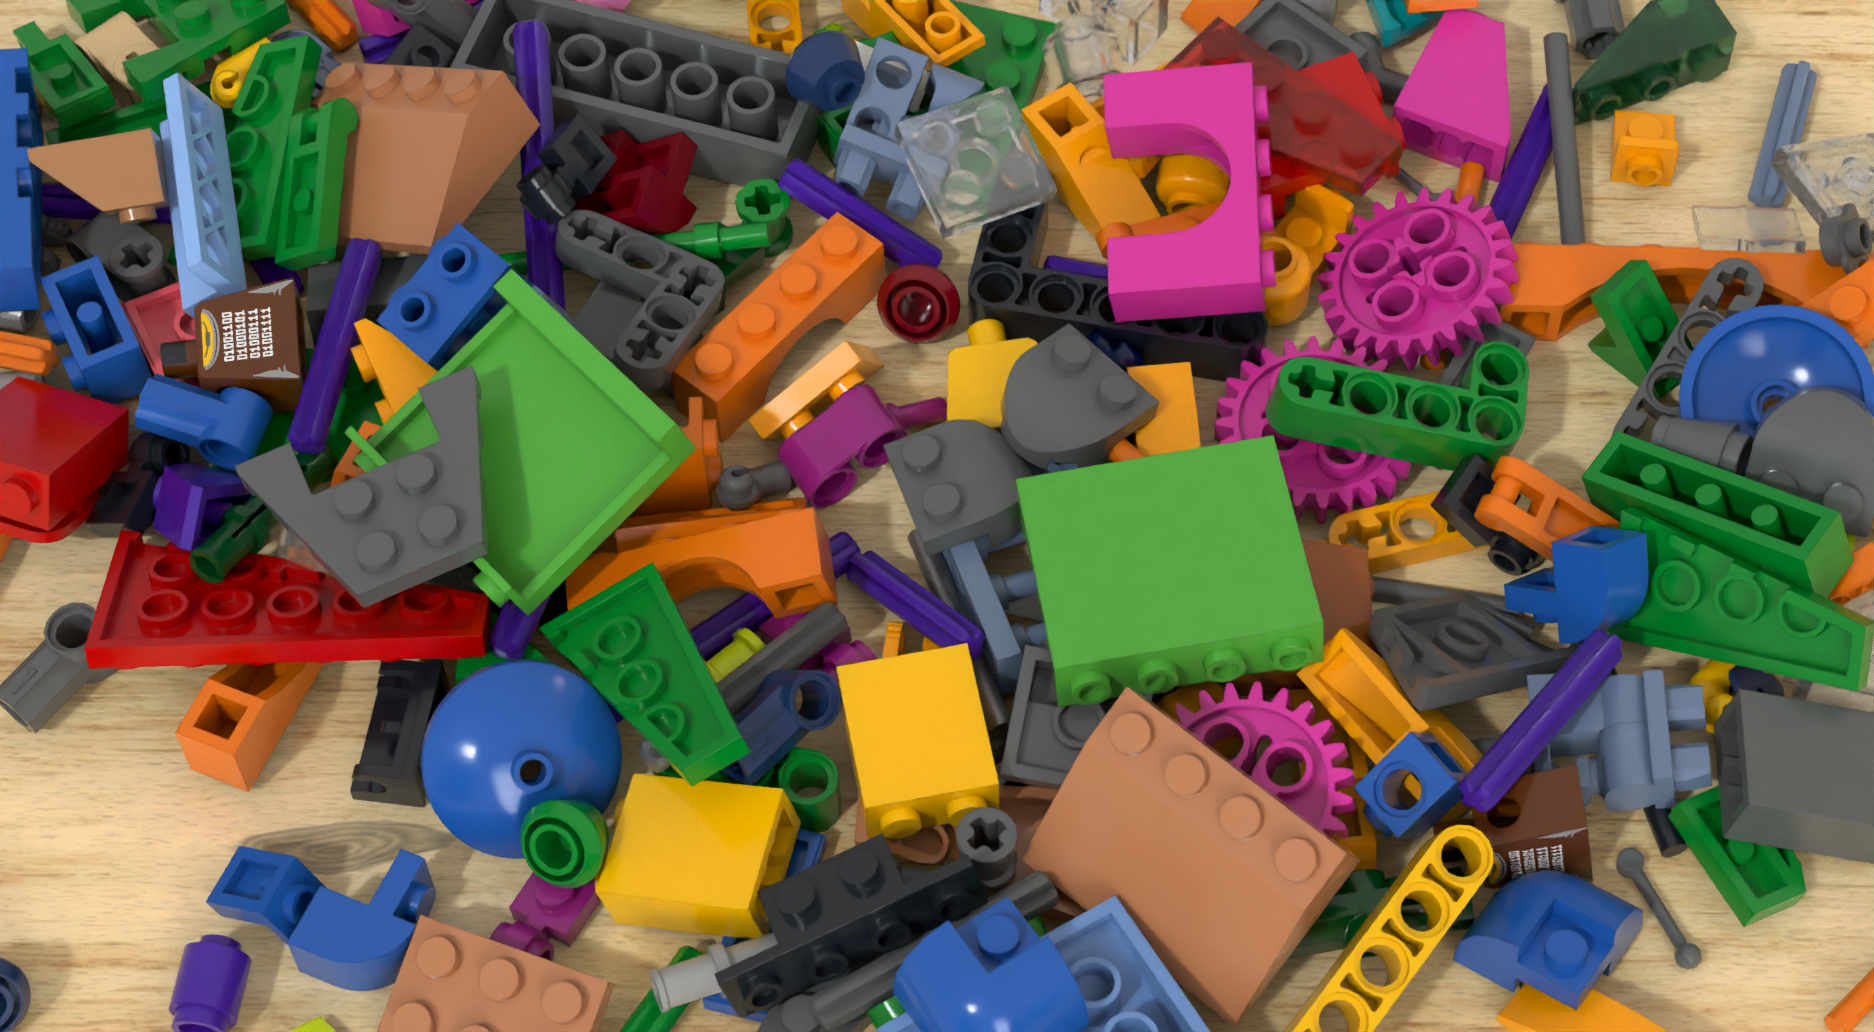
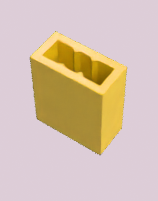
[836,643,999,839]
[595,773,801,939]

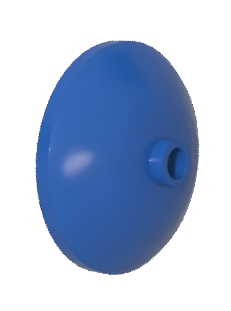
[1679,305,1874,477]
[420,659,622,859]

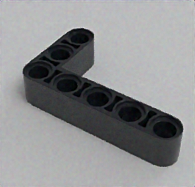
[968,165,1268,382]

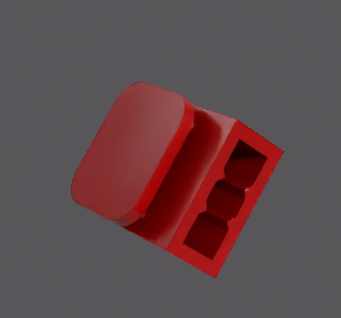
[0,376,129,543]

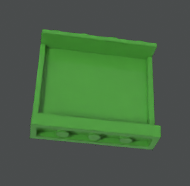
[344,269,696,616]
[1015,435,1324,707]

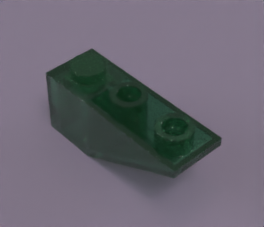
[1572,0,1737,126]

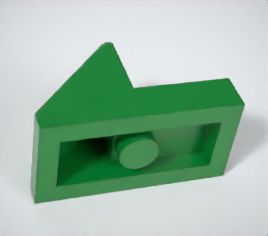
[1588,260,1694,398]

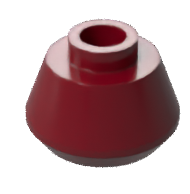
[877,264,960,344]

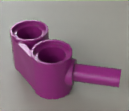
[777,385,947,509]

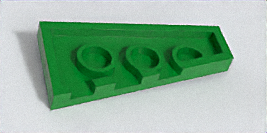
[539,562,751,786]

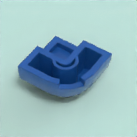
[1453,869,1643,1011]
[893,896,1089,1032]

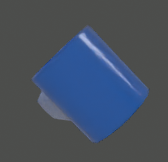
[134,373,274,472]

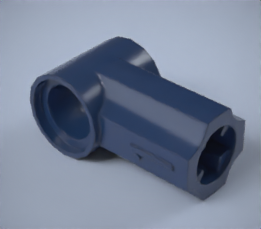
[721,669,842,786]

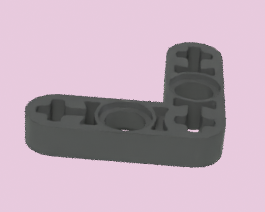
[554,210,725,391]

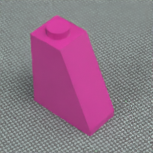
[1392,9,1511,183]

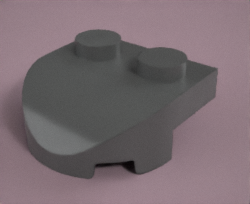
[1001,323,1159,468]
[1745,386,1874,538]
[883,419,1032,557]

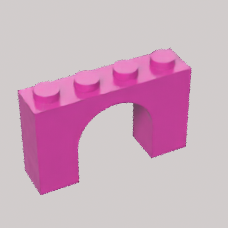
[1104,62,1276,322]

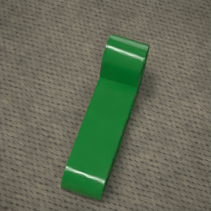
[1265,341,1529,471]

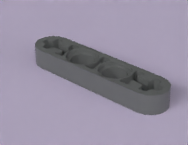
[1612,258,1764,438]

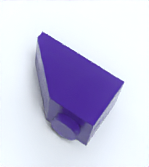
[153,462,253,551]

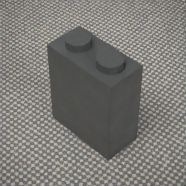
[1714,689,1874,864]

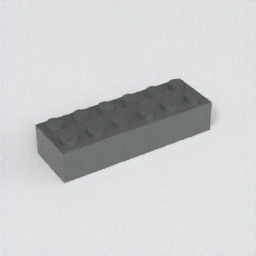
[450,0,827,199]

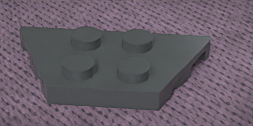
[1367,592,1581,711]

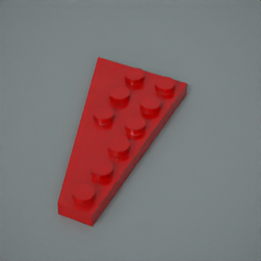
[84,529,492,670]

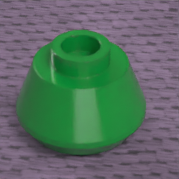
[520,799,609,889]

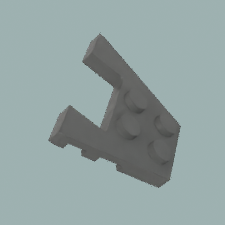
[235,366,488,608]

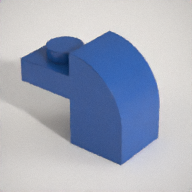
[1504,525,1649,644]
[287,849,436,991]

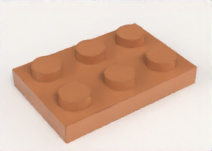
[377,915,615,1032]

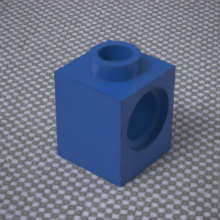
[1353,731,1468,839]

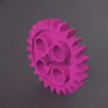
[1317,187,1519,371]
[1214,336,1421,524]
[1175,682,1356,838]

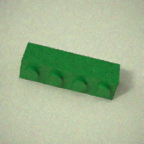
[1581,431,1854,598]

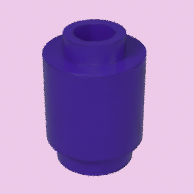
[169,934,252,1032]

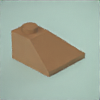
[27,128,170,224]

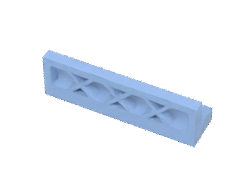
[159,72,247,319]

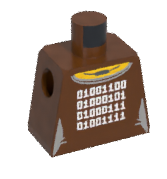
[160,278,308,412]
[1433,765,1593,889]

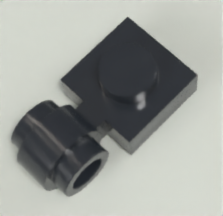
[516,113,617,225]
[85,431,190,538]
[1430,454,1541,575]

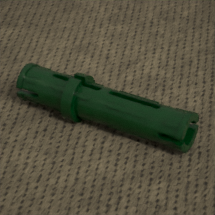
[189,445,338,584]

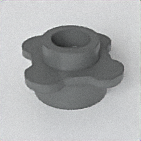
[1819,203,1873,275]

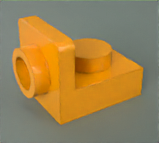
[1610,110,1679,186]
[1274,184,1354,287]

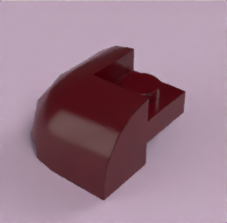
[570,130,698,236]

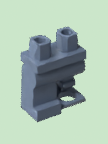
[833,37,985,222]
[1527,669,1712,811]

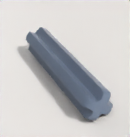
[1748,60,1817,212]

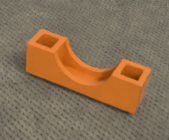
[671,212,886,443]
[565,507,838,619]

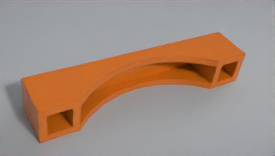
[1495,241,1874,348]
[175,421,382,792]

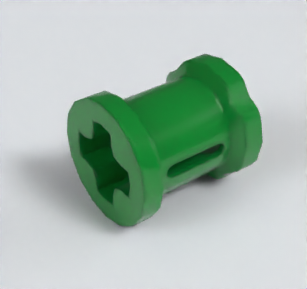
[735,178,793,258]

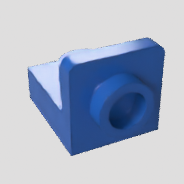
[206,846,327,945]

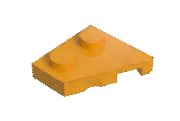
[748,341,884,441]

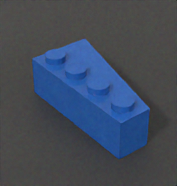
[0,48,44,312]

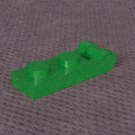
[275,97,358,271]

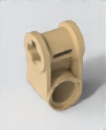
[73,11,164,107]

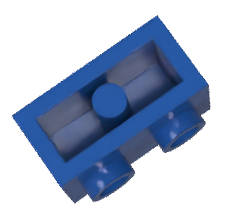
[376,223,534,371]
[39,255,152,404]

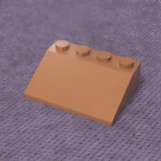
[310,62,541,255]
[1021,687,1361,1027]

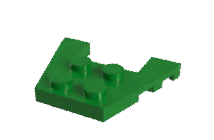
[65,0,291,104]

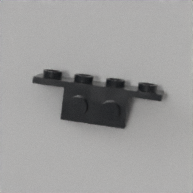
[715,834,989,1018]

